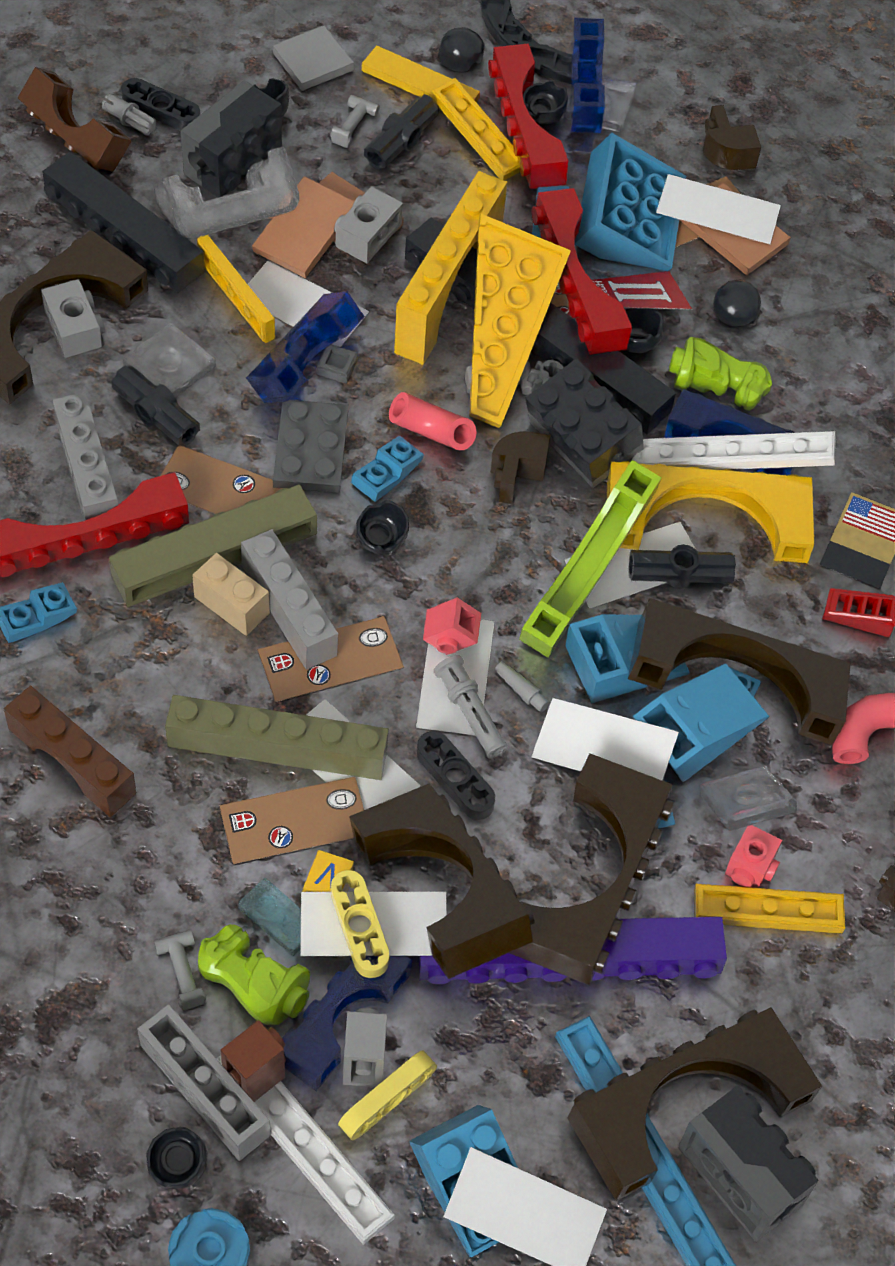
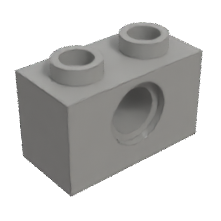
[334,186,403,263]
[41,279,105,358]
[343,1008,387,1087]

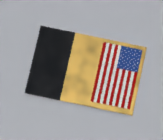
[820,492,895,589]

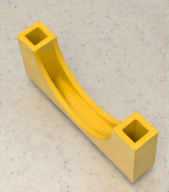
[394,171,507,365]
[607,461,814,563]

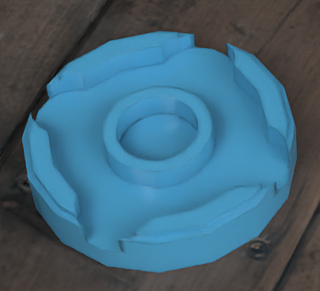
[168,1208,251,1266]

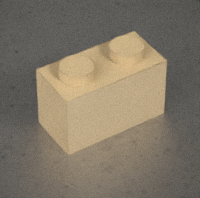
[193,553,270,636]

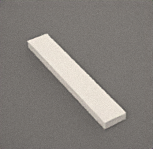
[632,431,836,470]
[216,1055,395,1245]

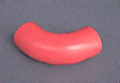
[389,392,477,450]
[832,693,895,764]

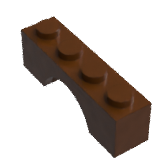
[18,67,132,172]
[4,685,137,818]

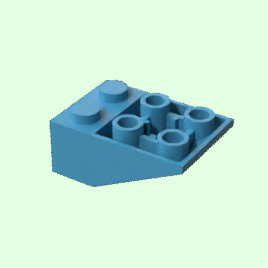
[565,614,689,704]
[633,663,769,782]
[409,1105,518,1257]

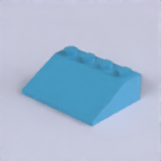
[574,133,686,271]

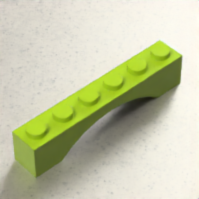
[519,460,662,658]

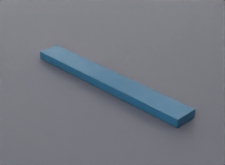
[555,1016,736,1266]

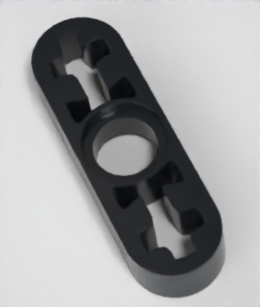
[121,78,200,131]
[417,731,495,820]

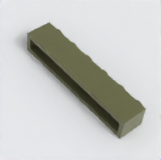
[109,484,317,608]
[165,695,389,780]

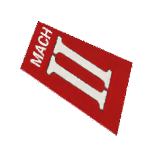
[592,271,692,309]

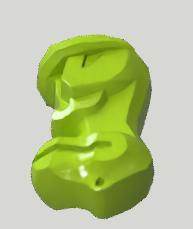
[668,337,772,411]
[198,924,310,1025]

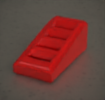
[822,588,895,638]

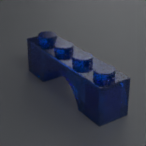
[571,17,605,133]
[246,291,365,403]
[664,389,796,475]
[282,956,412,1092]

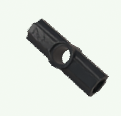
[364,94,439,170]
[111,365,200,446]
[628,544,736,589]

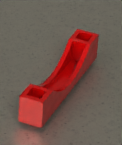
[488,44,568,189]
[532,188,632,355]
[0,472,189,577]

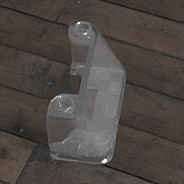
[153,146,300,239]

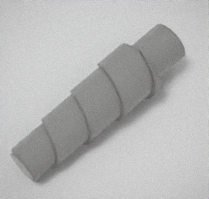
[495,661,550,712]

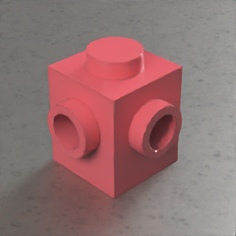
[423,597,481,655]
[725,824,782,888]

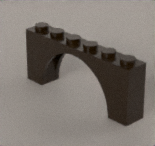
[0,230,148,404]
[628,598,851,745]
[509,753,675,985]
[349,783,535,979]
[567,1007,822,1201]

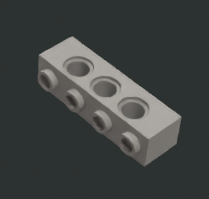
[52,392,118,521]
[137,1004,270,1161]

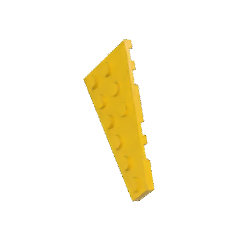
[469,213,571,428]

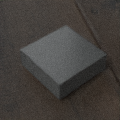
[316,344,358,384]

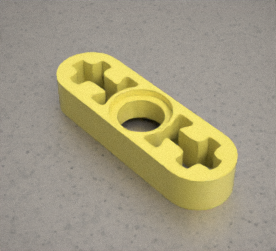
[331,870,389,978]
[338,1050,437,1140]

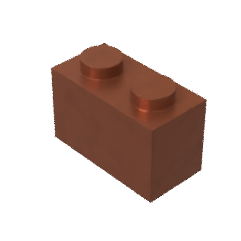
[220,1020,286,1102]

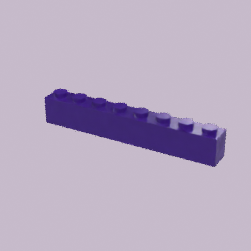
[418,917,727,984]

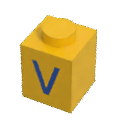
[303,850,354,892]

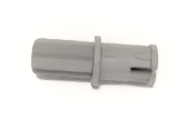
[102,93,156,135]

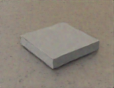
[273,25,354,91]

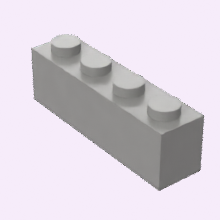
[241,529,338,670]

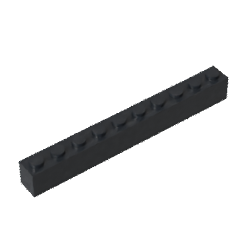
[405,217,676,435]

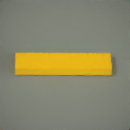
[361,45,480,105]
[430,78,520,181]
[197,234,275,343]
[694,884,845,934]

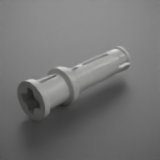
[434,655,508,759]

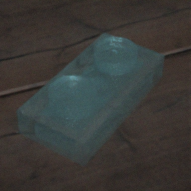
[238,878,301,956]

